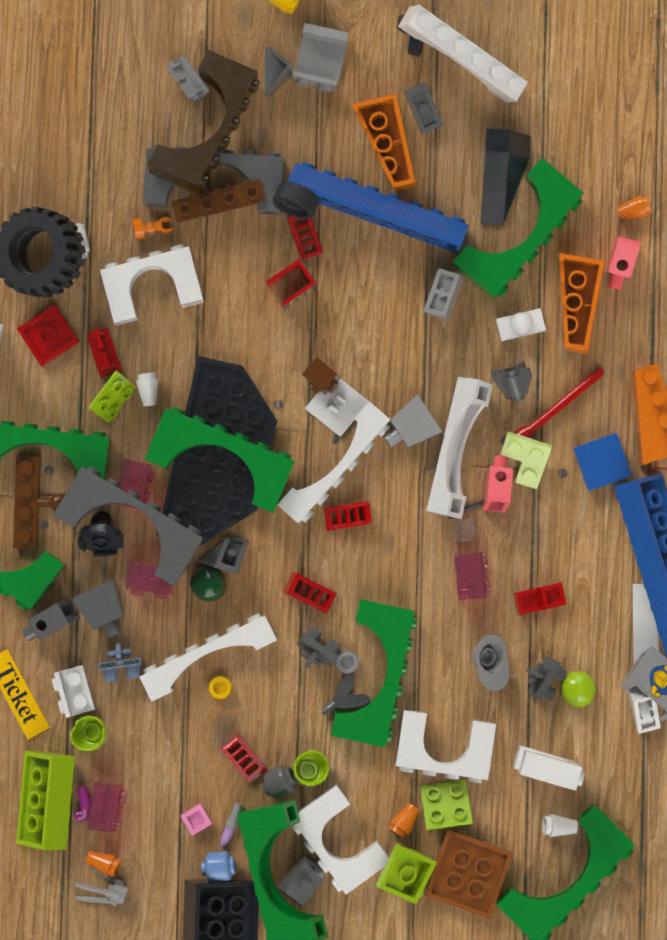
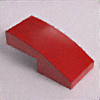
[513,582,567,615]

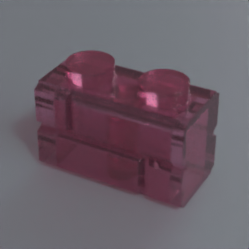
[454,552,491,601]
[126,562,174,599]
[88,781,127,833]

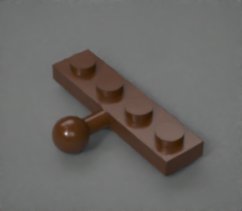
[13,456,64,549]

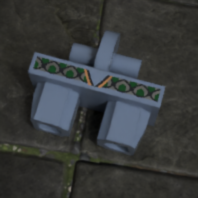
[98,643,143,682]

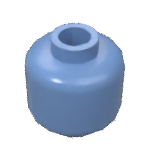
[201,851,236,882]

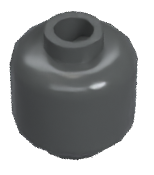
[262,765,298,800]

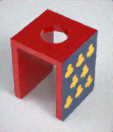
[266,259,317,310]

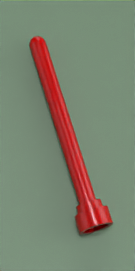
[514,368,604,439]

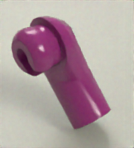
[74,787,92,822]

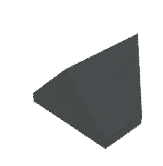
[265,47,293,98]
[195,534,249,575]

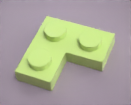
[500,431,552,489]

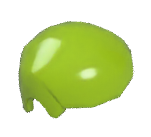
[561,671,596,708]
[70,716,107,751]
[293,750,330,787]

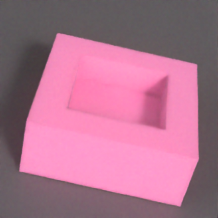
[181,803,213,836]

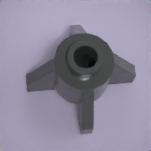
[491,361,532,402]

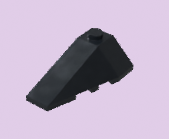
[481,128,531,225]

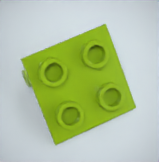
[88,371,136,423]
[420,779,473,830]

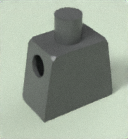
[72,580,124,638]
[22,599,80,641]
[277,852,324,906]

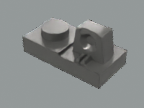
[404,82,443,134]

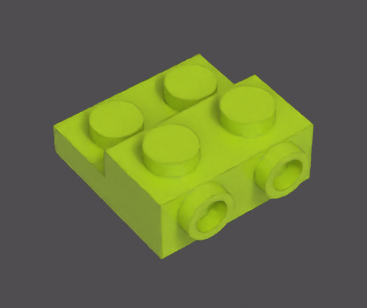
[376,843,437,904]

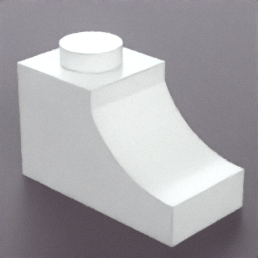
[627,686,661,734]

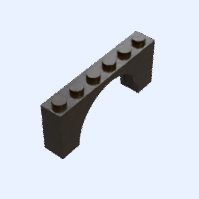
[147,50,260,195]

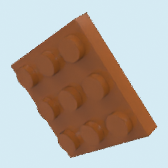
[424,828,513,919]

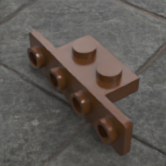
[172,179,266,223]

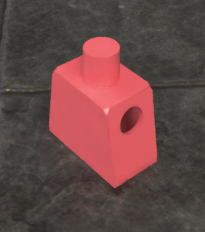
[606,236,641,290]
[482,456,513,513]

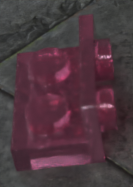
[117,459,155,510]

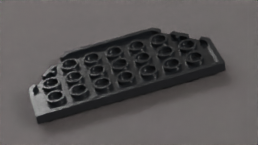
[157,356,278,545]

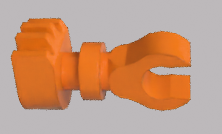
[132,217,173,240]

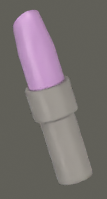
[220,802,244,846]

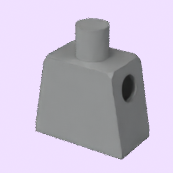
[384,395,442,448]

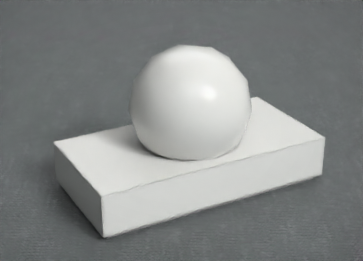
[496,308,546,342]

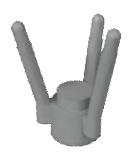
[74,867,128,906]

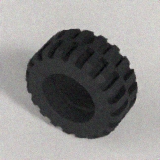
[0,207,86,298]

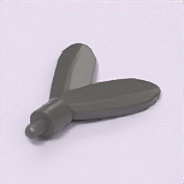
[322,673,370,715]

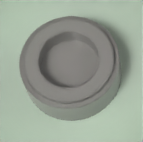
[336,650,359,674]

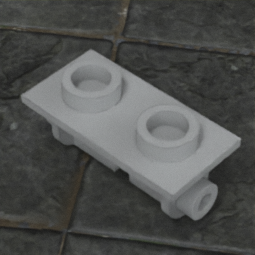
[166,54,210,104]

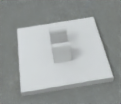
[305,379,369,437]

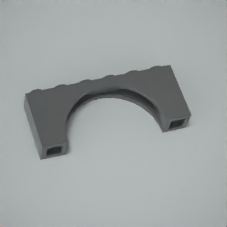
[143,145,284,216]
[54,466,204,586]

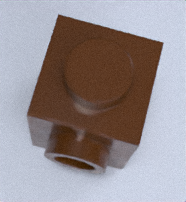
[302,357,340,396]

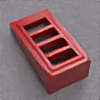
[286,216,323,261]
[323,501,372,531]
[283,572,337,614]
[220,733,268,784]

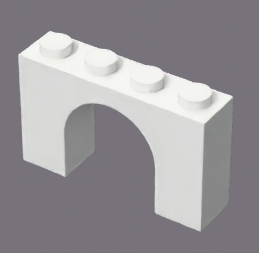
[100,245,204,326]
[395,709,496,783]
[512,745,585,791]
[292,783,389,894]

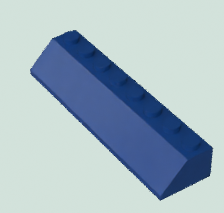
[287,162,469,254]
[614,473,667,658]

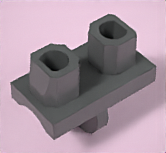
[296,627,341,668]
[526,656,567,701]

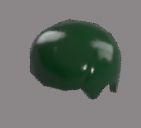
[189,566,227,602]

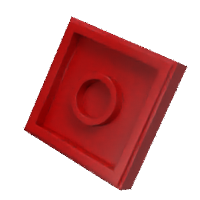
[16,303,80,367]

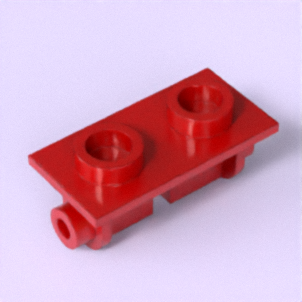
[86,327,122,378]

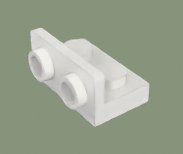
[52,665,96,718]

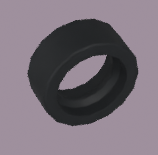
[272,182,319,219]

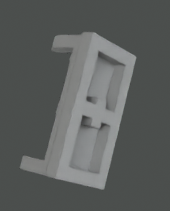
[424,268,463,323]

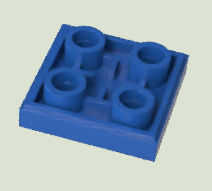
[573,433,632,491]

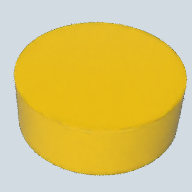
[209,676,232,699]

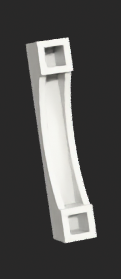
[398,5,528,102]
[426,377,493,519]
[278,401,390,524]
[140,613,277,702]

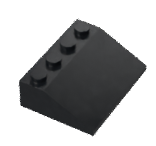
[183,879,259,940]

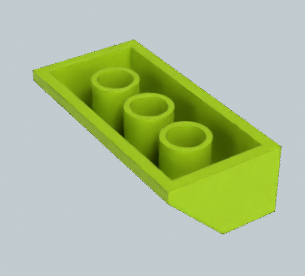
[16,751,75,850]

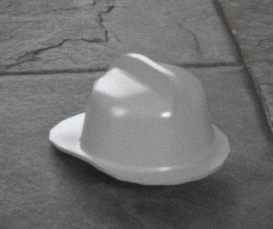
[471,635,509,691]

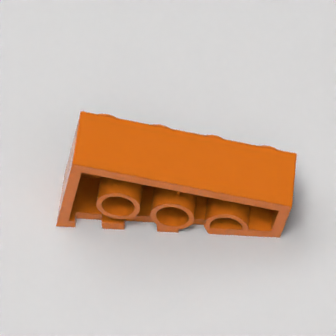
[352,93,418,192]
[559,253,605,355]
[631,363,667,467]

